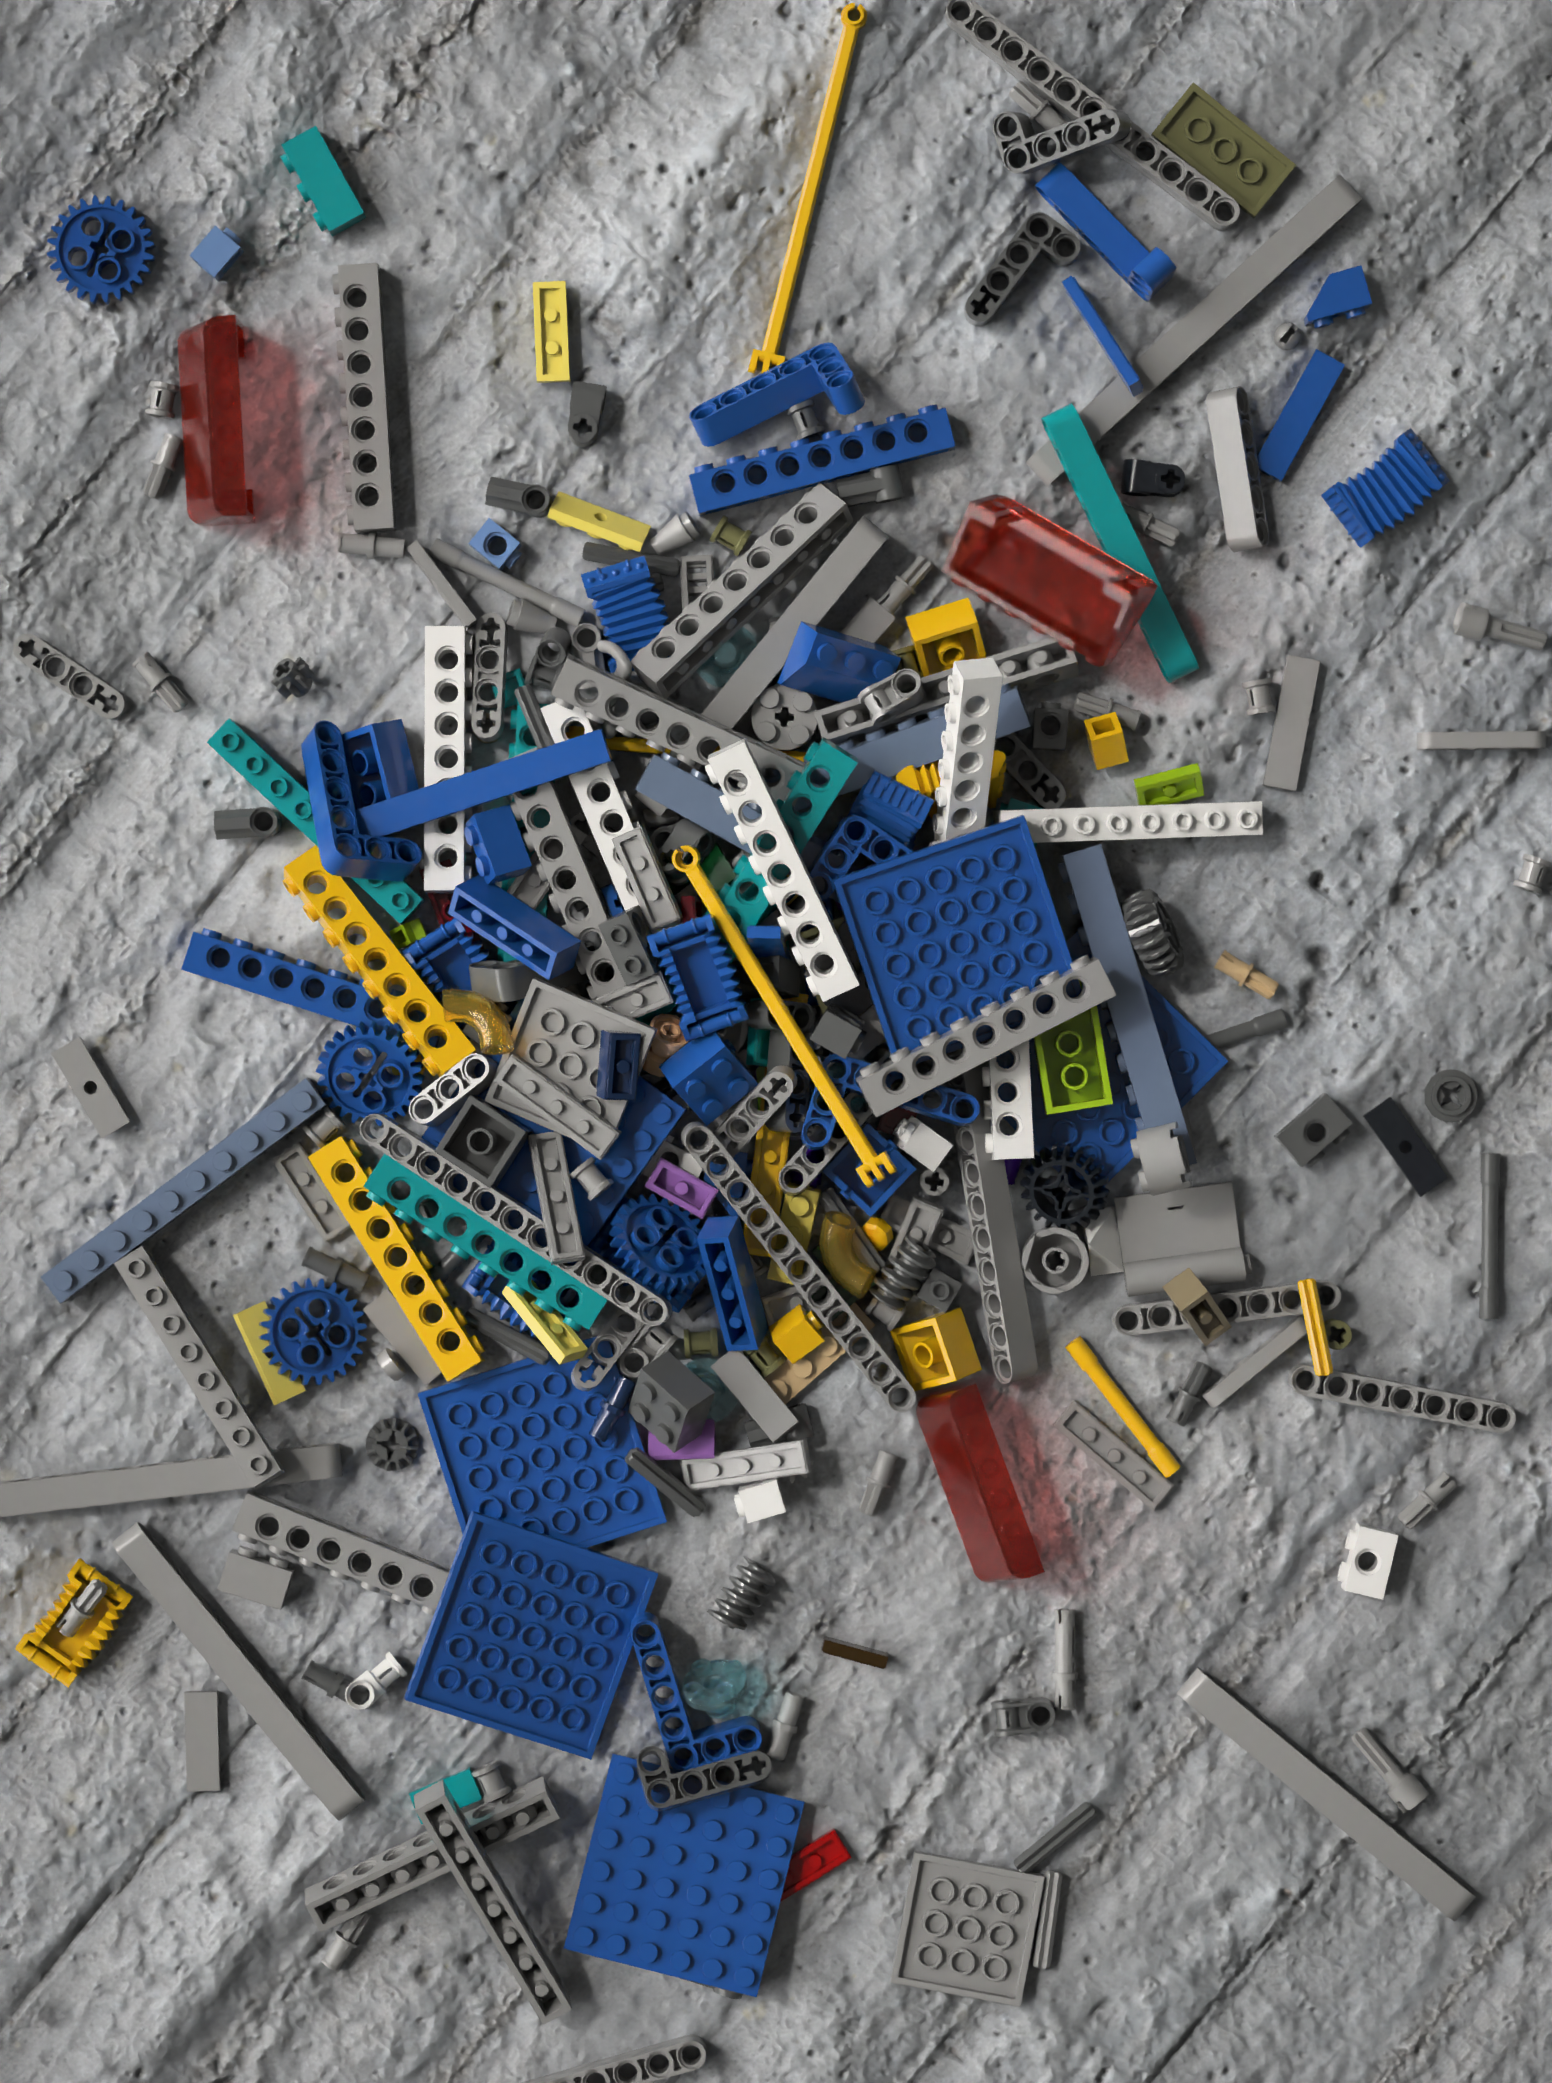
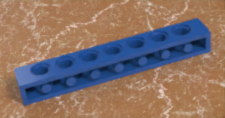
[689,405,955,517]
[181,928,442,1048]

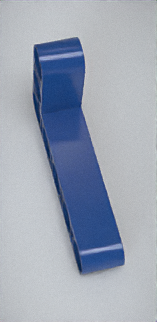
[1035,162,1177,302]
[689,342,865,447]
[301,720,422,882]
[807,815,913,901]
[801,1054,980,1150]
[631,1612,762,1772]

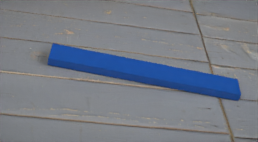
[355,729,613,837]

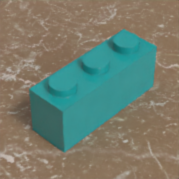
[280,125,367,237]

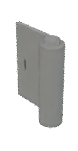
[1114,1181,1252,1297]

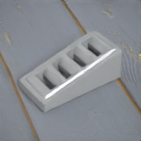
[680,554,715,613]

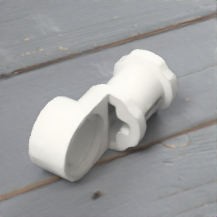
[345,1652,407,1710]

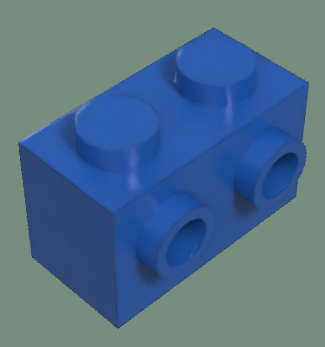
[464,804,532,885]

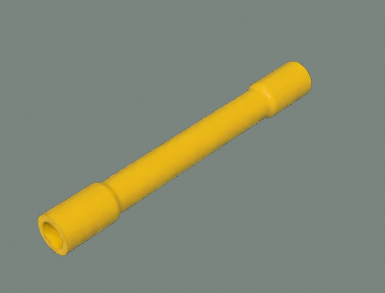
[1065,1335,1181,1478]

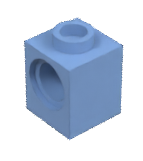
[189,225,244,282]
[468,518,522,571]

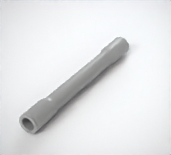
[429,538,586,627]

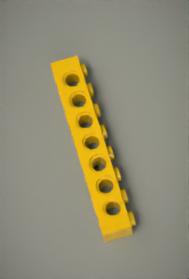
[282,845,476,1077]
[308,1136,485,1382]

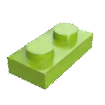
[1133,763,1204,805]

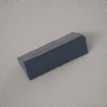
[596,1030,641,1101]

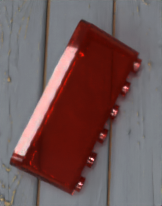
[178,315,255,526]
[941,494,1157,667]
[916,1378,1045,1583]

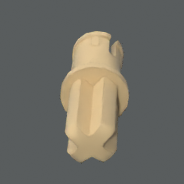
[1214,950,1279,999]

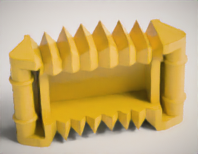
[895,750,1006,819]
[15,1558,134,1688]

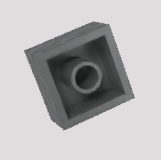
[434,1095,532,1188]
[628,1351,715,1453]

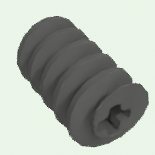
[870,1235,936,1311]
[707,1556,776,1630]

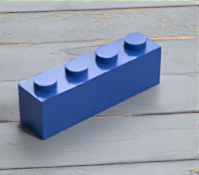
[448,875,581,980]
[697,1216,768,1351]

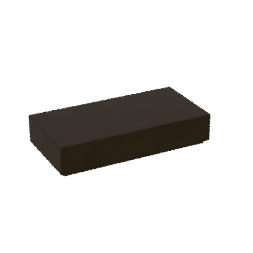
[821,1636,888,1669]

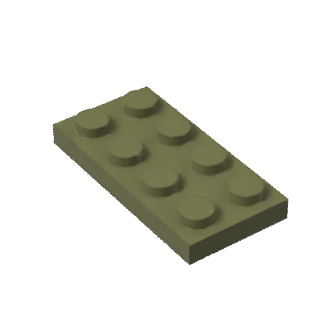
[1151,82,1296,219]

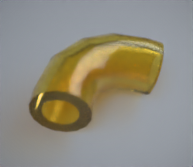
[442,989,514,1055]
[819,1211,876,1299]

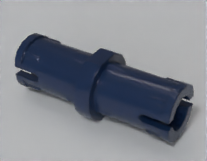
[589,1375,636,1442]

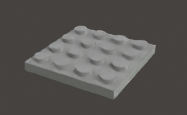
[485,977,657,1153]
[890,1851,1045,2007]

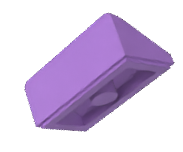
[645,1157,719,1219]
[648,1419,716,1460]

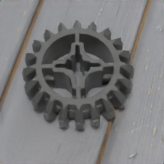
[1122,889,1184,978]

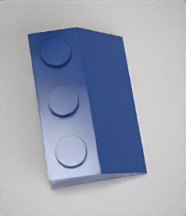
[777,621,901,703]
[341,719,419,810]

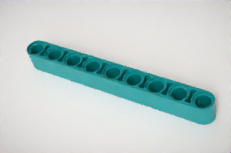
[1041,403,1199,684]

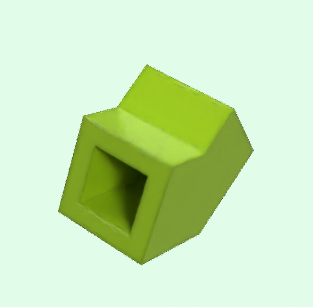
[389,918,427,950]

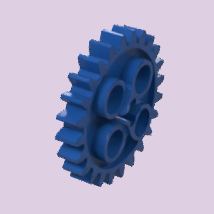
[47,195,156,304]
[316,1021,425,1126]
[609,1194,706,1294]
[259,1278,367,1386]

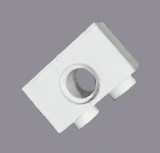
[892,1116,953,1172]
[734,1478,786,1523]
[1337,1523,1399,1600]

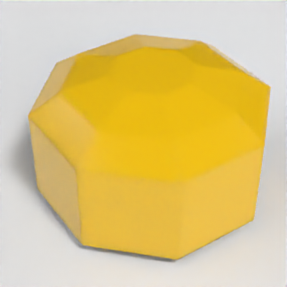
[861,1217,893,1251]

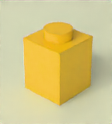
[1084,712,1129,770]
[769,1304,824,1364]

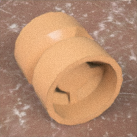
[642,1014,690,1077]

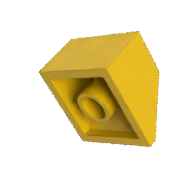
[905,598,986,677]
[890,1307,982,1391]

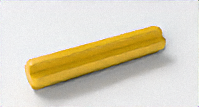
[1298,1278,1333,1376]

